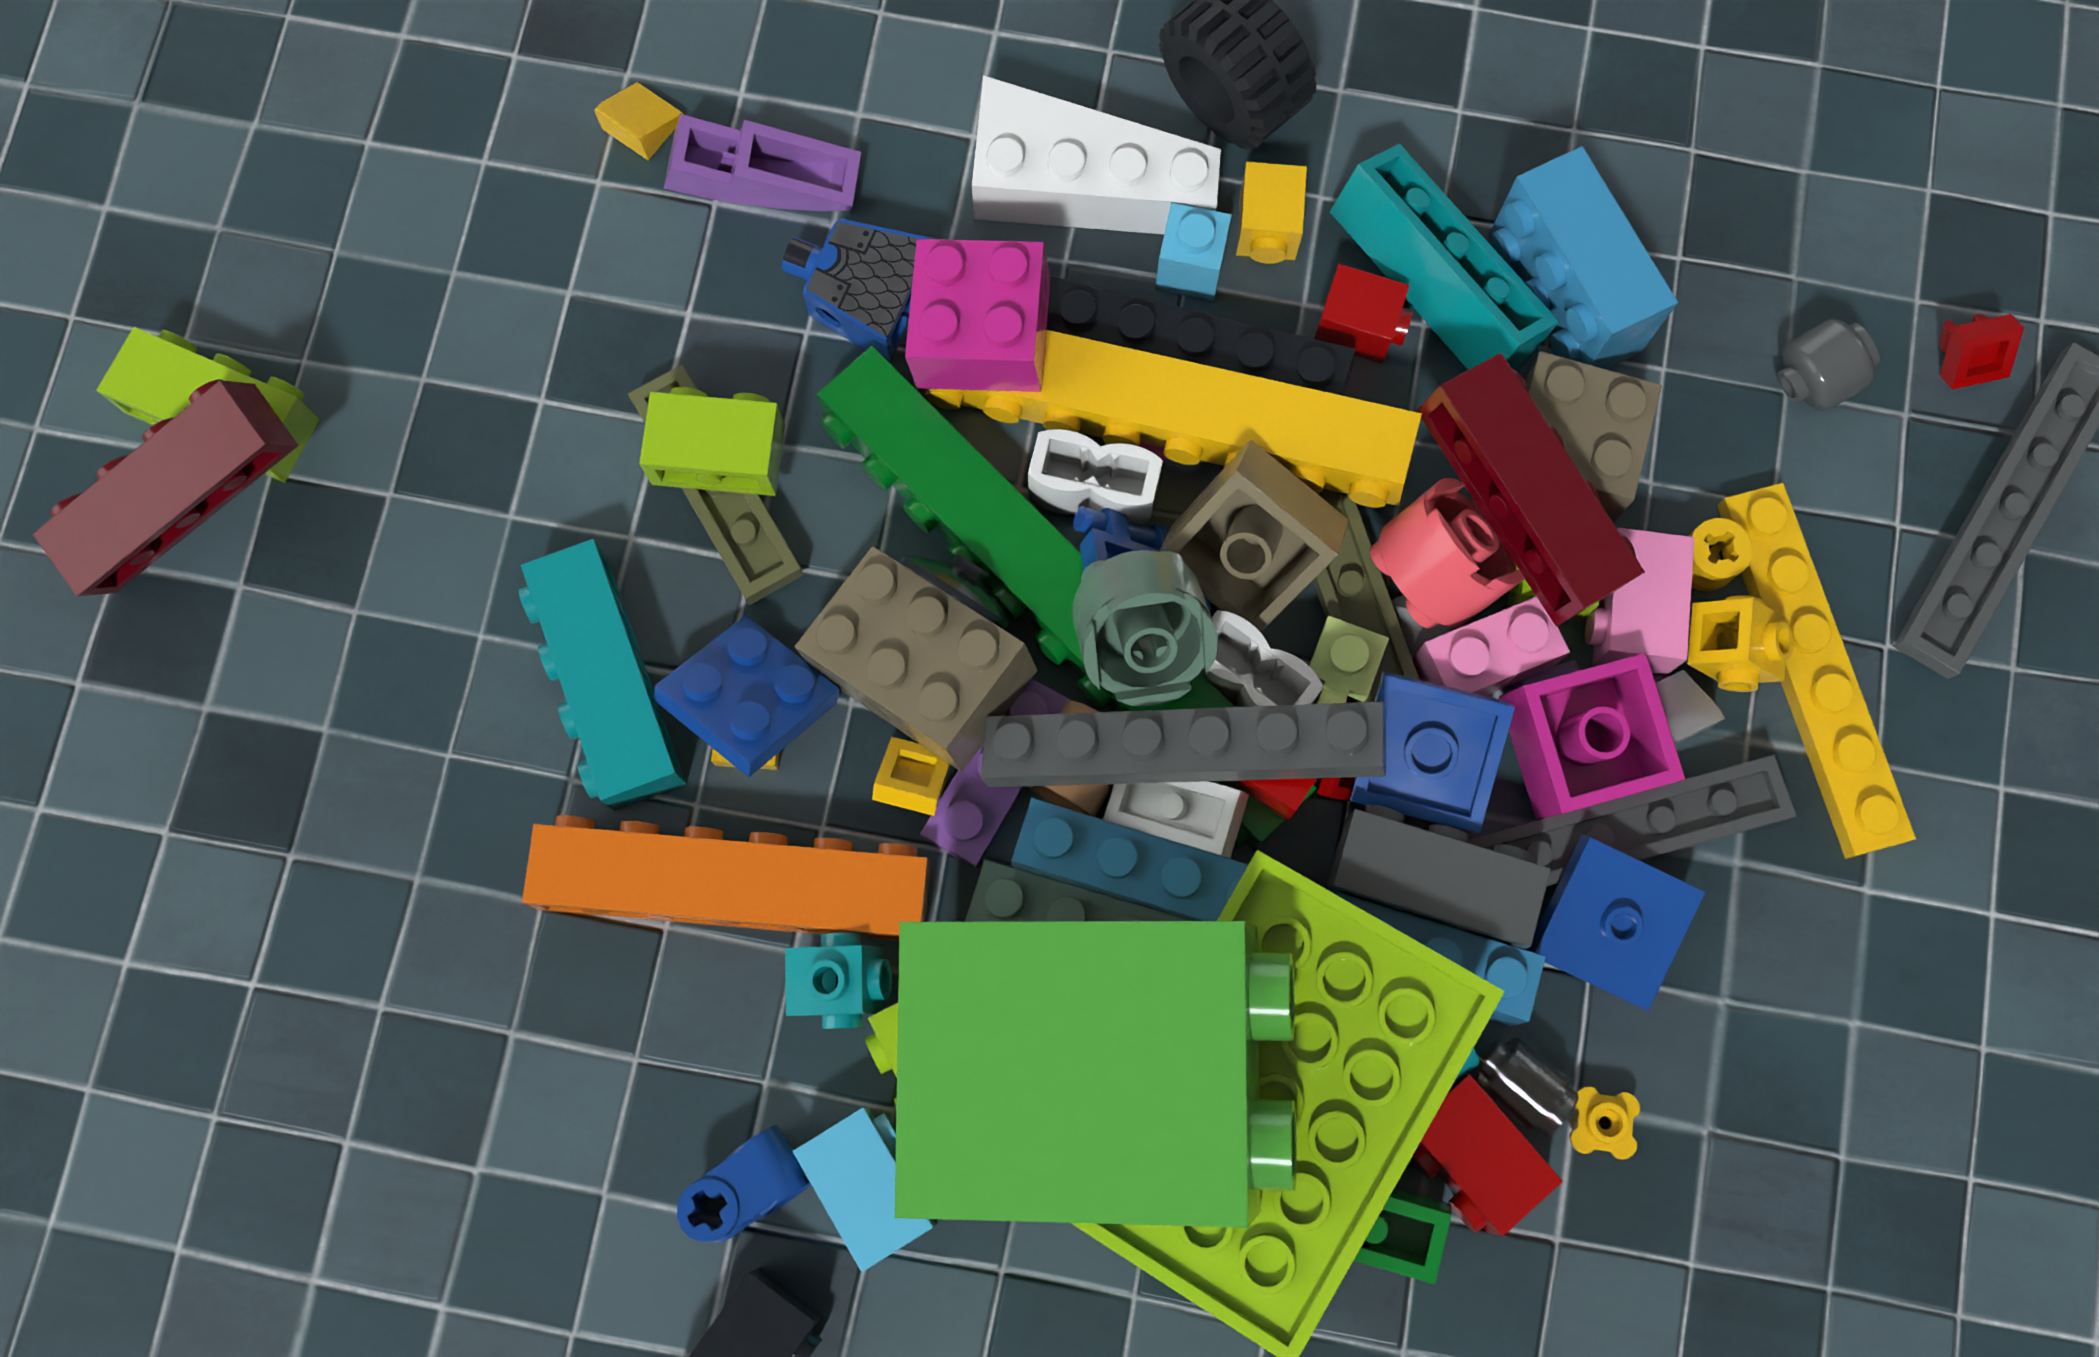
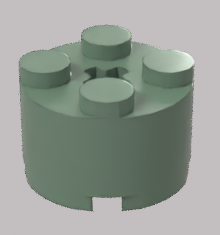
[1072,550,1218,706]

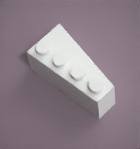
[972,75,1221,234]

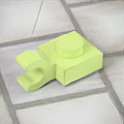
[1309,615,1389,704]

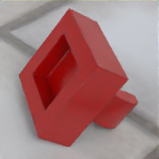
[1939,314,2024,390]

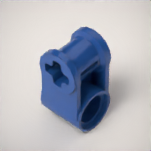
[677,1125,811,1243]

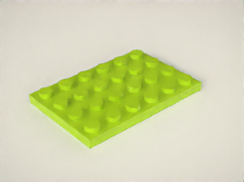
[1071,850,1505,1357]

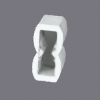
[1028,429,1163,527]
[1200,610,1323,707]

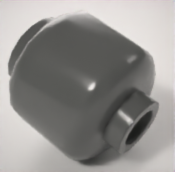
[1777,318,1880,411]

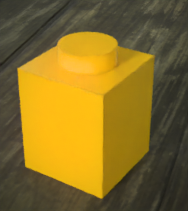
[1236,162,1307,264]

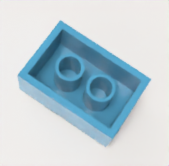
[1489,146,1678,369]

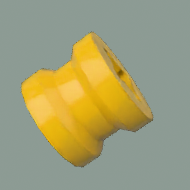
[1689,518,1753,592]

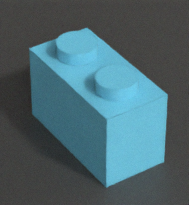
[793,1107,937,1273]

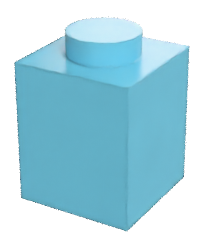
[1155,202,1232,301]

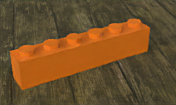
[522,815,931,941]

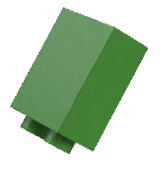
[894,921,1297,1228]

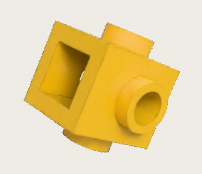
[1687,595,1793,692]

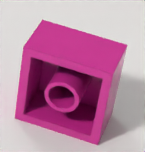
[905,239,1051,392]
[1499,653,1685,820]

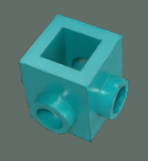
[785,933,892,1029]

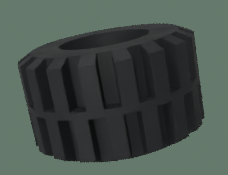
[1159,0,1317,149]

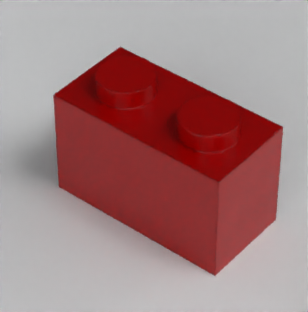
[1410,1074,1563,1236]

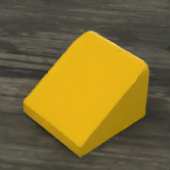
[594,82,684,161]

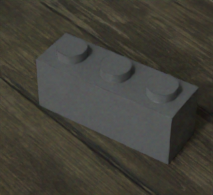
[1326,805,1551,950]

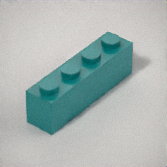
[1330,144,1559,370]
[518,539,686,811]

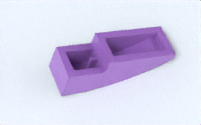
[663,114,861,211]

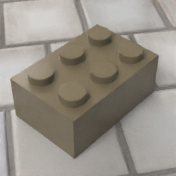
[794,546,1038,772]

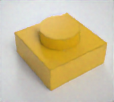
[872,736,951,816]

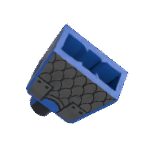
[782,219,930,364]

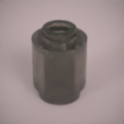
[1474,1037,1579,1136]

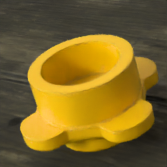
[1569,1087,1640,1160]

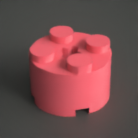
[1370,478,1524,629]

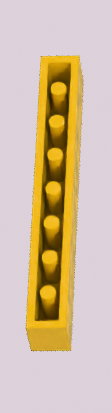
[918,330,1422,508]

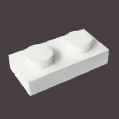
[1103,781,1249,858]

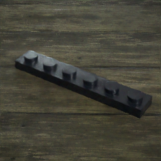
[1046,276,1355,396]

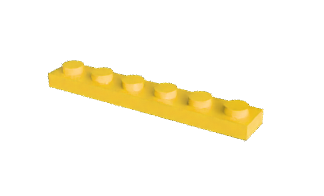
[1717,483,1916,859]

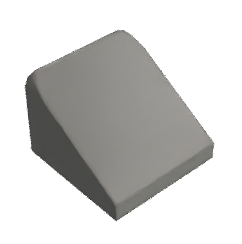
[1655,670,1725,745]

